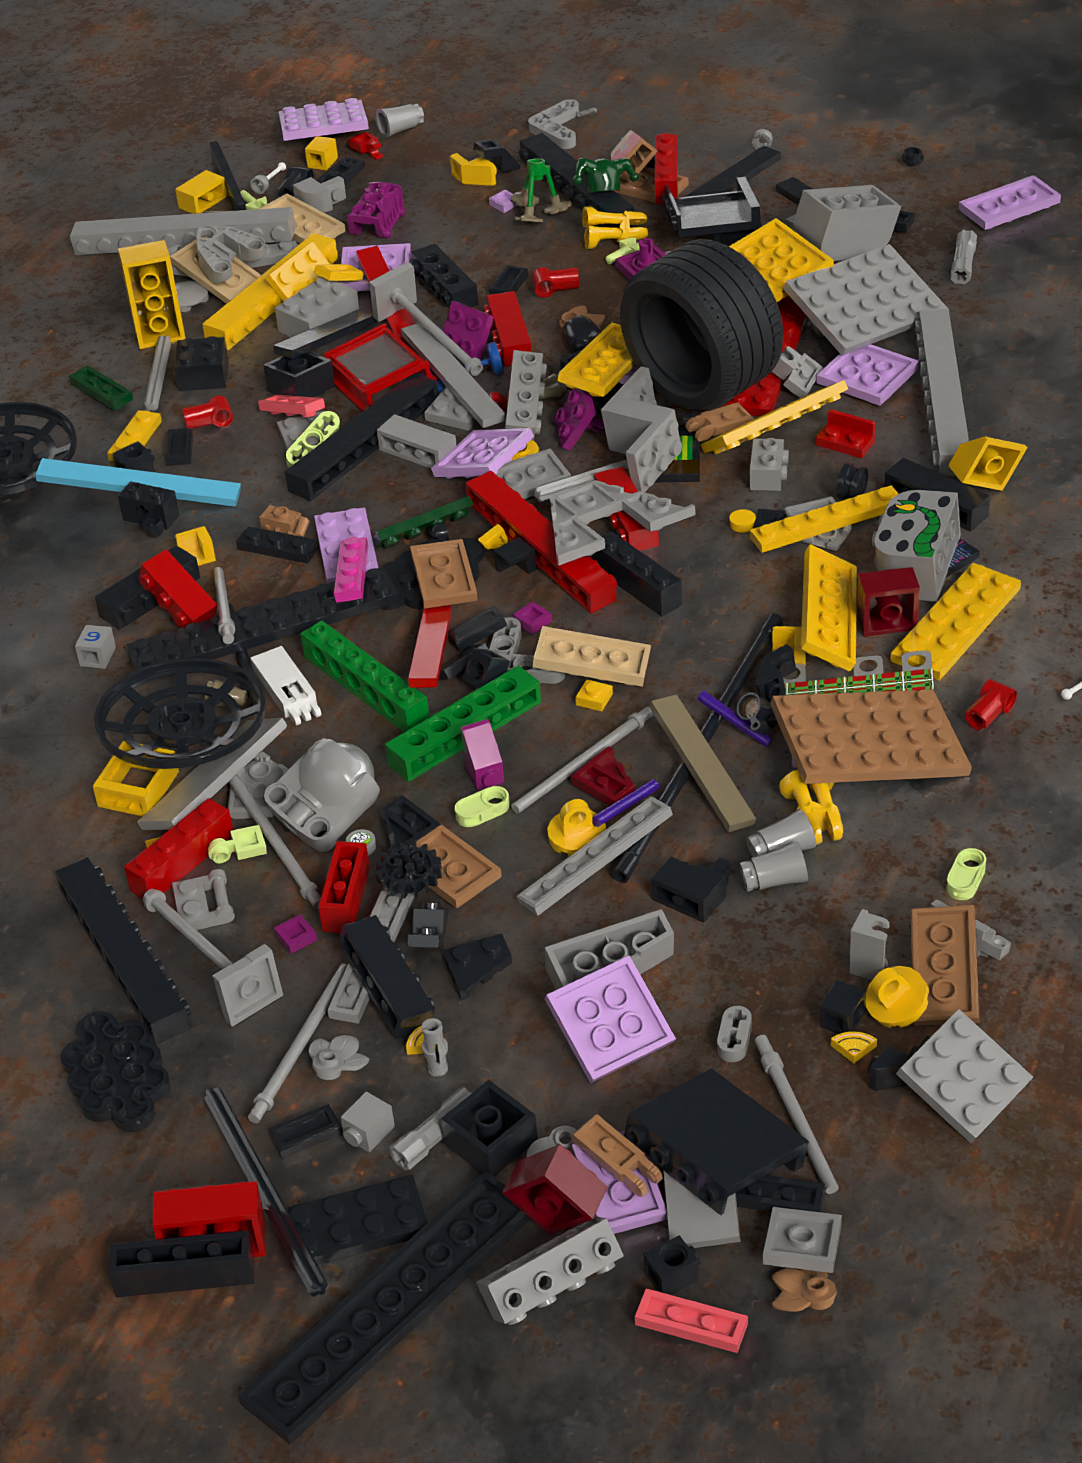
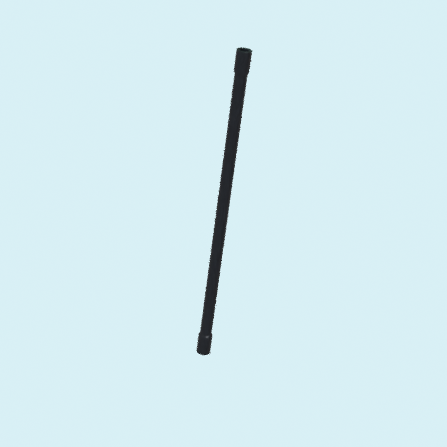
[612,613,783,883]

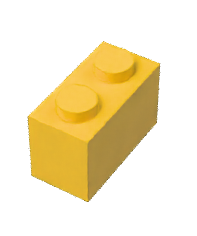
[175,170,228,214]

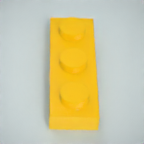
[107,410,162,461]

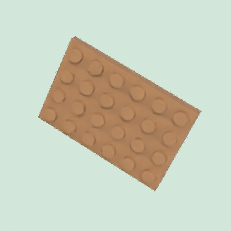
[770,690,972,784]

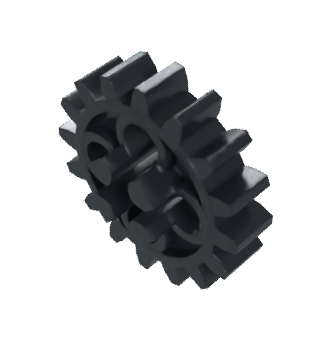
[376,842,442,899]

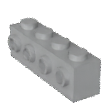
[505,350,547,441]
[476,1216,624,1325]

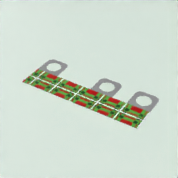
[783,651,934,695]

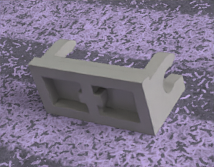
[850,909,889,980]

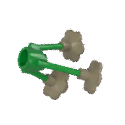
[511,159,571,222]

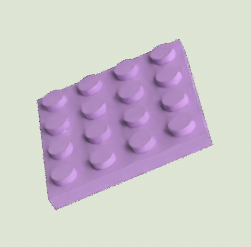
[279,98,369,141]

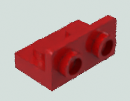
[816,409,876,458]

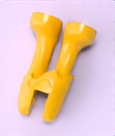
[582,207,648,249]
[779,769,843,845]

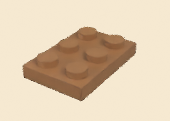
[410,539,477,608]
[413,825,502,909]

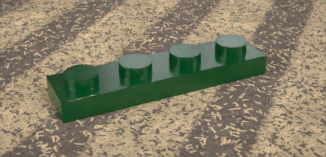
[372,496,473,549]

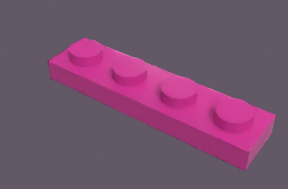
[334,537,369,603]

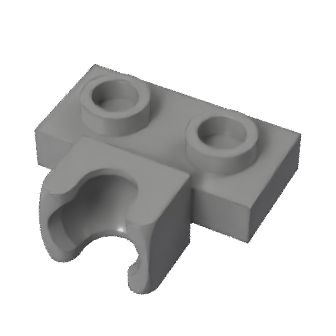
[772,346,824,398]

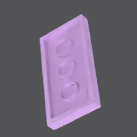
[959,175,1061,230]
[314,507,378,584]

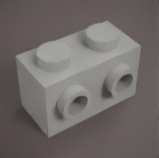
[750,438,789,491]

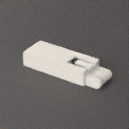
[250,646,322,726]

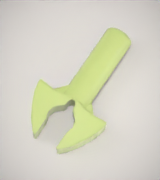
[240,190,267,210]
[605,238,639,264]

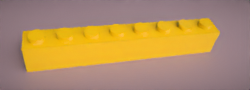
[202,233,338,351]

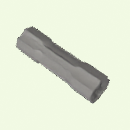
[950,230,977,285]
[389,1087,471,1171]

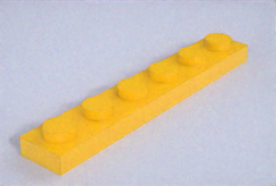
[750,486,899,553]

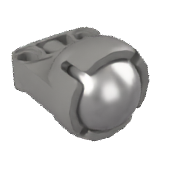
[264,738,380,852]

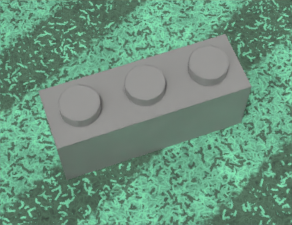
[377,414,456,468]

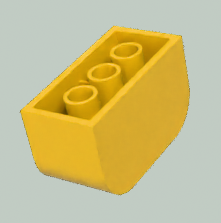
[118,240,186,349]

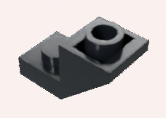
[473,139,520,173]
[756,644,796,703]
[407,902,448,948]
[868,1036,931,1091]

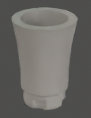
[375,104,424,139]
[746,809,816,857]
[739,841,808,891]

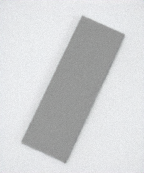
[137,718,287,830]

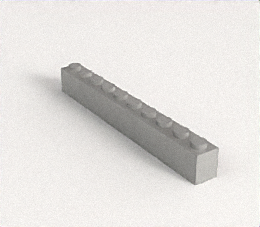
[70,207,296,255]
[915,309,969,476]

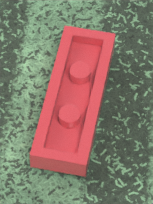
[258,394,325,417]
[635,1288,748,1353]

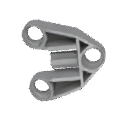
[196,226,266,283]

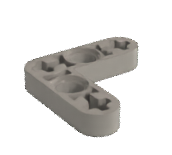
[528,99,579,149]
[489,617,565,684]

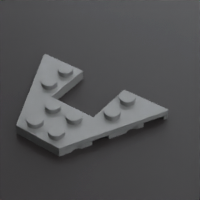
[550,480,695,565]

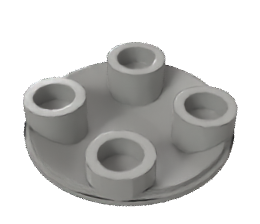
[175,281,209,312]

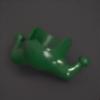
[572,157,639,193]

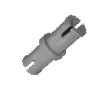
[422,1018,448,1077]

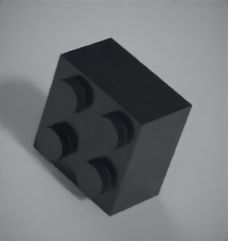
[174,336,229,391]
[263,352,335,397]
[441,1080,538,1177]

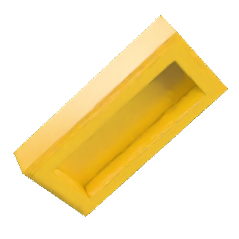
[314,264,364,281]

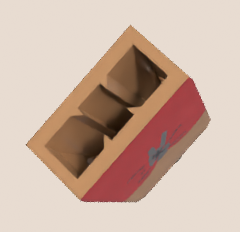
[611,130,657,183]

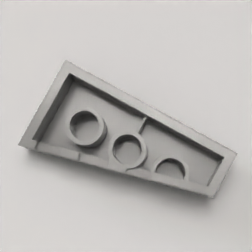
[545,909,674,990]

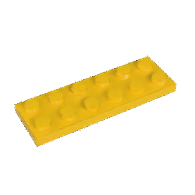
[557,322,635,397]
[700,380,848,454]
[801,544,857,672]
[891,563,1021,681]

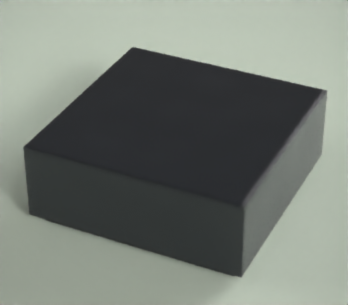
[754,509,784,528]

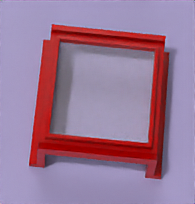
[323,323,437,412]

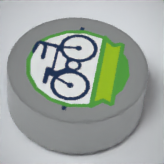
[346,829,376,856]

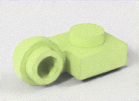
[208,825,267,863]

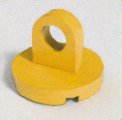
[547,799,606,857]
[866,966,929,1028]

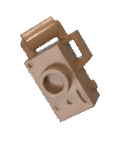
[259,505,310,537]

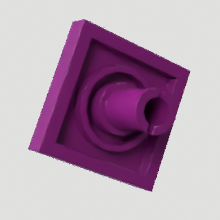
[615,238,666,279]
[443,301,494,360]
[555,388,604,451]

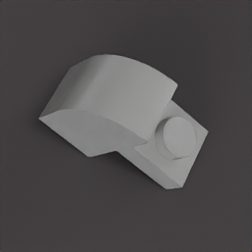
[293,176,346,212]

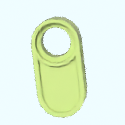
[455,786,510,827]
[946,848,986,900]

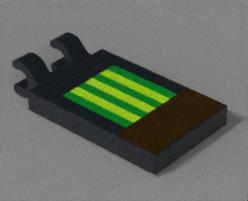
[654,412,700,483]

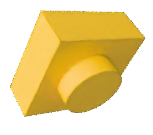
[576,679,613,712]

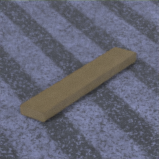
[650,694,756,832]

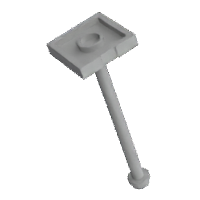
[369,262,483,376]
[143,889,283,1027]

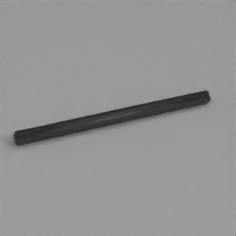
[204,1087,328,1297]

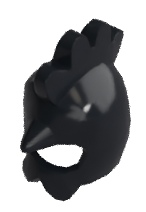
[560,315,602,354]

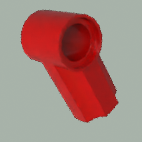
[532,267,580,298]
[182,395,234,429]
[965,679,1017,731]

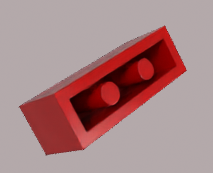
[139,549,217,628]
[319,841,370,933]

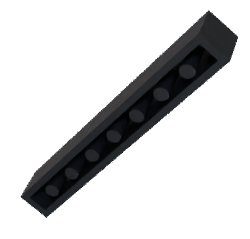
[519,133,635,228]
[285,373,438,502]
[55,857,191,1045]

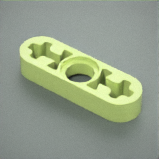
[286,411,340,468]

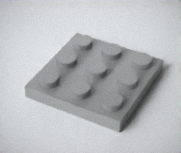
[896,1009,1033,1143]

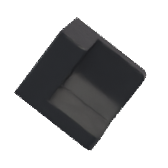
[494,537,537,574]

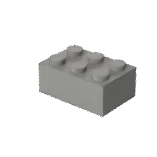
[275,277,359,337]

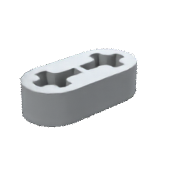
[717,1006,752,1062]

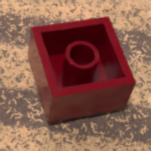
[857,567,920,637]
[502,1144,608,1235]

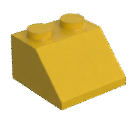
[948,436,1027,491]

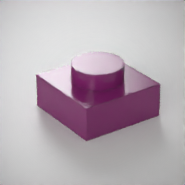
[513,602,552,634]
[274,914,317,954]

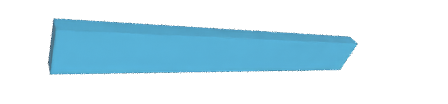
[36,458,241,507]

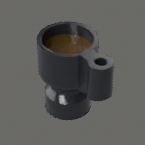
[737,693,778,736]

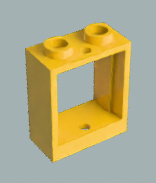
[93,740,179,816]

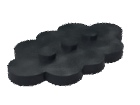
[380,538,484,610]
[60,1011,171,1132]

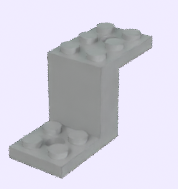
[601,366,682,493]

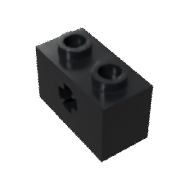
[118,481,180,530]

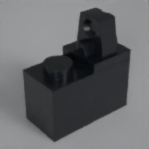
[651,856,731,923]

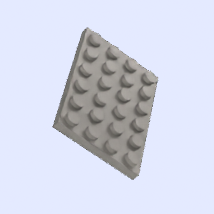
[783,244,948,355]

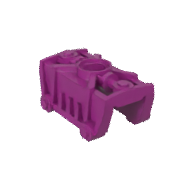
[347,182,406,239]

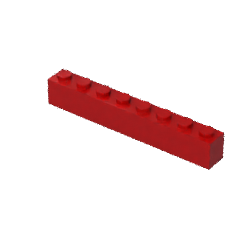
[466,471,617,614]

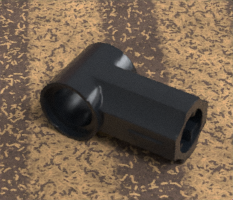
[277,166,314,197]

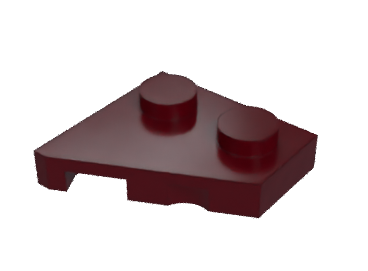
[572,746,635,806]

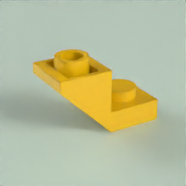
[450,153,497,186]

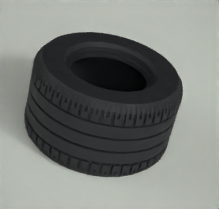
[620,239,783,412]

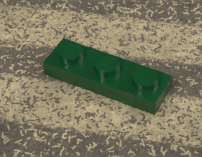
[69,365,133,411]

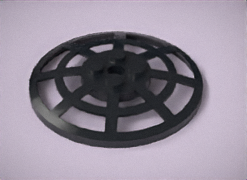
[0,402,77,496]
[94,658,266,769]

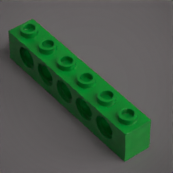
[300,621,430,732]
[385,665,541,782]

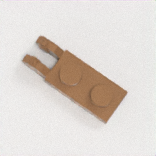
[685,402,754,442]
[572,1114,663,1197]

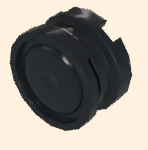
[836,463,869,500]

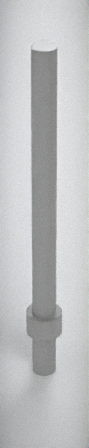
[213,567,235,644]
[755,1035,839,1194]

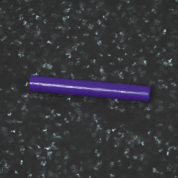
[697,691,773,748]
[592,779,659,827]

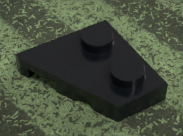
[380,795,441,849]
[443,933,512,1000]

